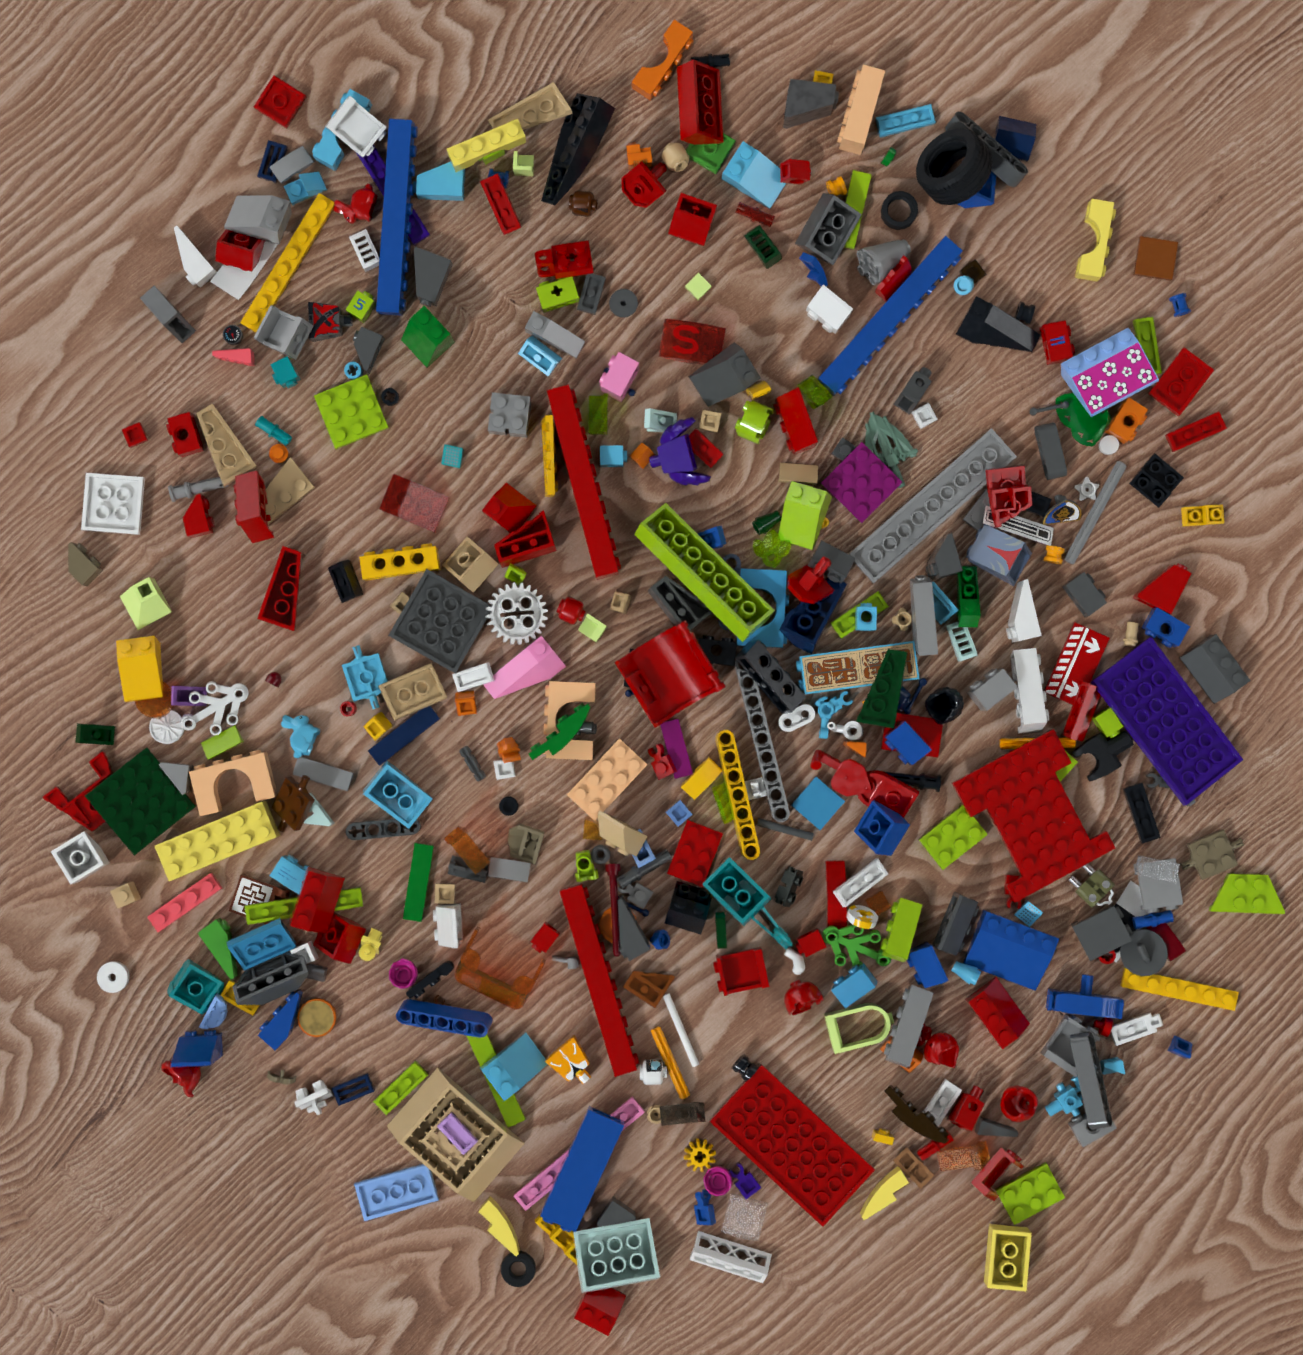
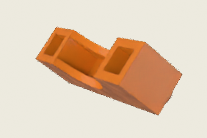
[631,19,694,101]

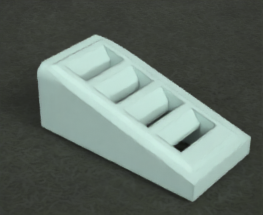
[946,622,978,662]

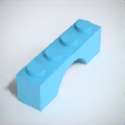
[312,89,372,171]

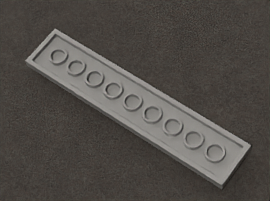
[849,428,1017,583]

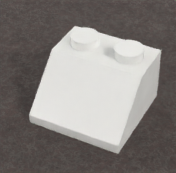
[806,285,853,334]

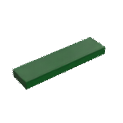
[403,843,434,922]

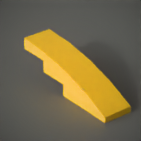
[535,1215,577,1265]

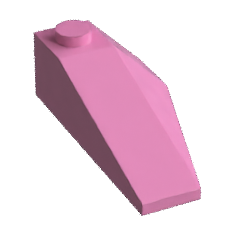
[483,636,566,699]

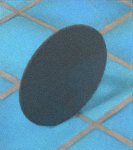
[1120,930,1168,976]

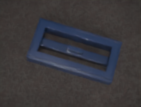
[257,140,288,183]
[332,1073,375,1106]

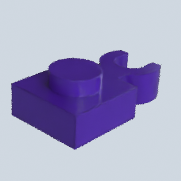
[729,1162,761,1199]

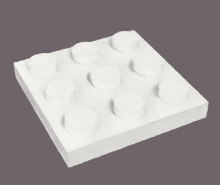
[81,473,145,535]

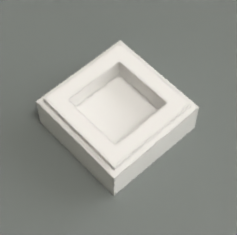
[911,403,938,429]
[493,760,516,780]

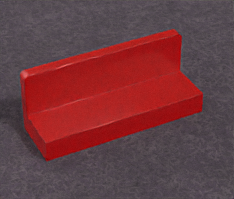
[1062,681,1100,742]

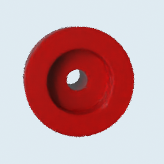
[1093,1017,1113,1037]

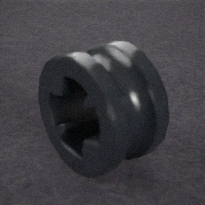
[381,388,399,406]

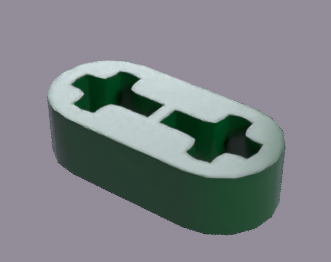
[715,912,727,949]

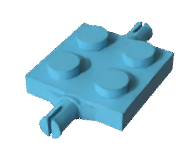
[342,645,388,710]

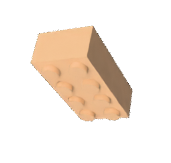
[837,64,885,155]
[567,738,648,821]

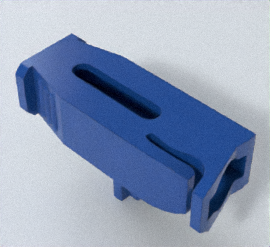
[1046,974,1124,1019]

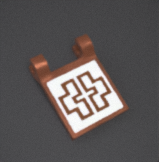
[229,874,291,924]

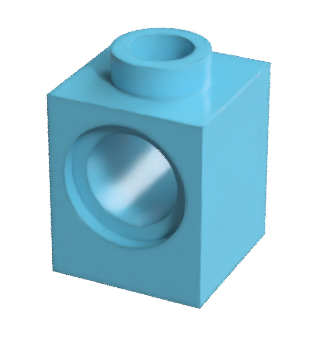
[600,445,627,467]
[855,603,877,631]

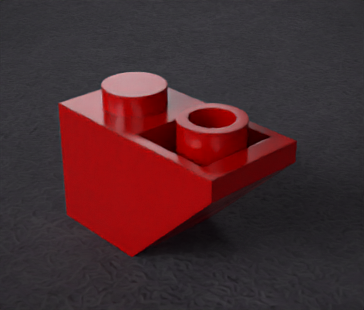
[183,494,215,538]

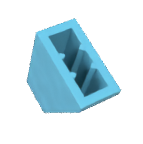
[413,162,465,201]

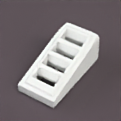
[349,229,380,272]

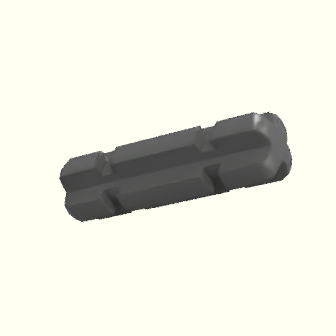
[459,746,486,781]

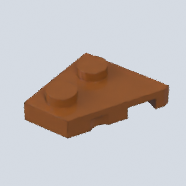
[623,971,675,1008]

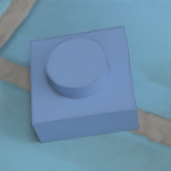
[666,800,693,827]

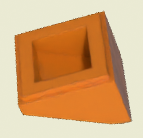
[455,691,477,716]

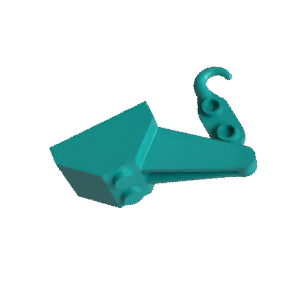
[702,857,793,950]

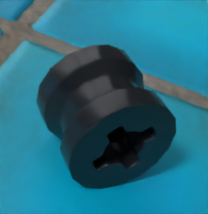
[1015,301,1035,324]

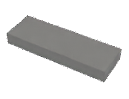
[292,757,354,791]

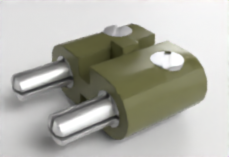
[1069,864,1115,908]

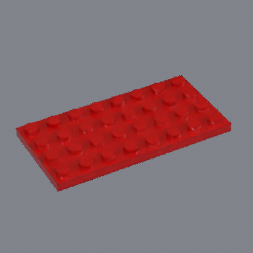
[709,1064,875,1227]

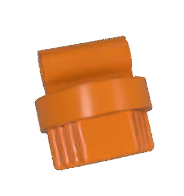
[497,737,521,763]

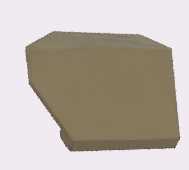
[507,824,545,865]

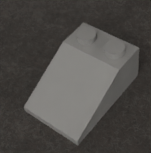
[224,195,292,245]

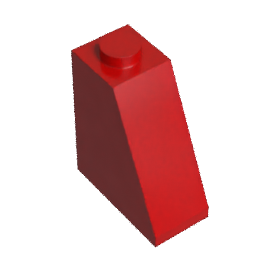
[1133,563,1192,614]

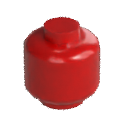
[556,596,586,625]

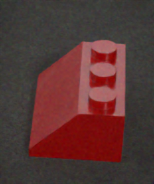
[773,387,818,455]
[290,867,345,933]
[965,977,1030,1049]

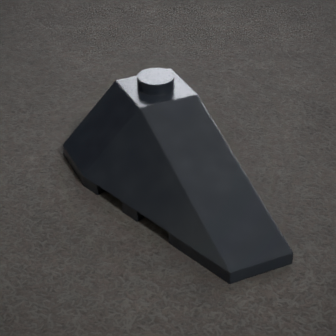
[955,296,1041,352]

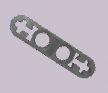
[345,819,421,840]

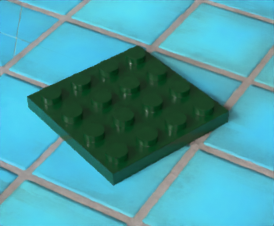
[85,747,196,856]

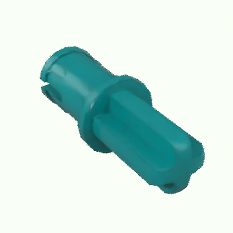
[255,416,292,446]

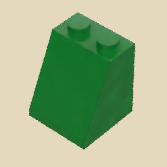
[401,306,455,368]

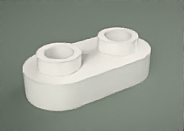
[778,704,815,732]

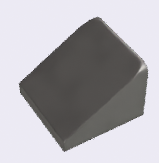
[307,964,328,982]

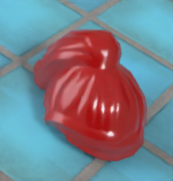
[161,1060,201,1097]

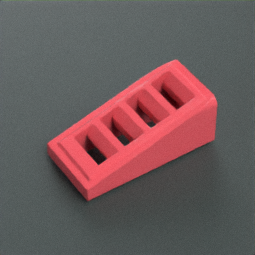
[212,348,255,366]

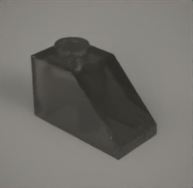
[660,1102,706,1126]

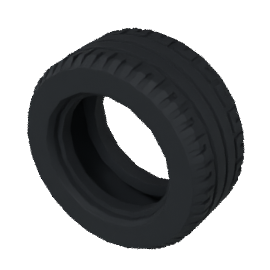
[916,128,993,205]

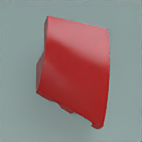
[985,465,1032,528]

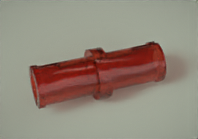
[735,202,775,227]

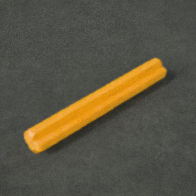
[999,738,1076,749]
[651,1026,690,1099]

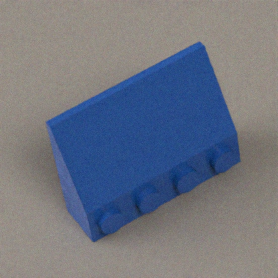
[963,910,1059,991]

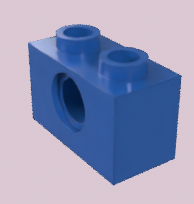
[1141,607,1190,648]

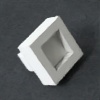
[745,777,767,800]

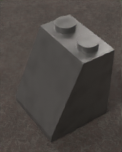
[783,79,839,128]

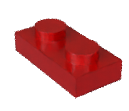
[689,428,724,468]

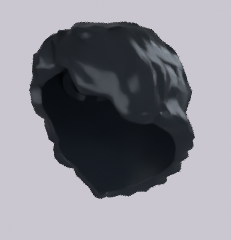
[925,687,964,725]

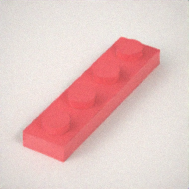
[147,873,222,932]

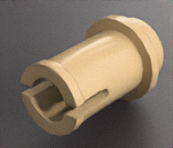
[1123,622,1139,647]

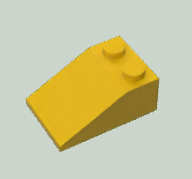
[116,636,163,702]

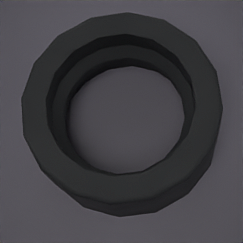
[881,191,918,230]

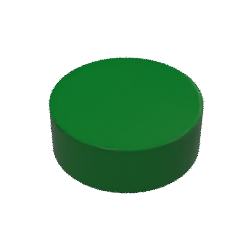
[880,147,897,167]

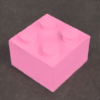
[599,352,639,403]

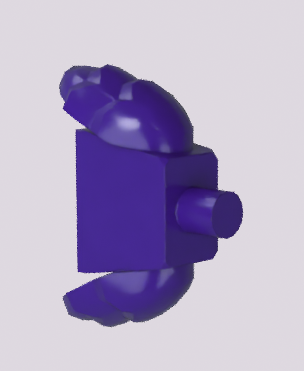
[649,417,711,486]

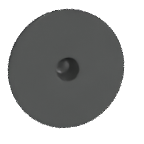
[609,289,638,318]

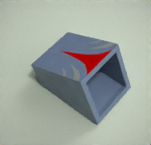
[966,524,1032,586]

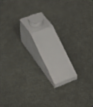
[525,311,585,359]

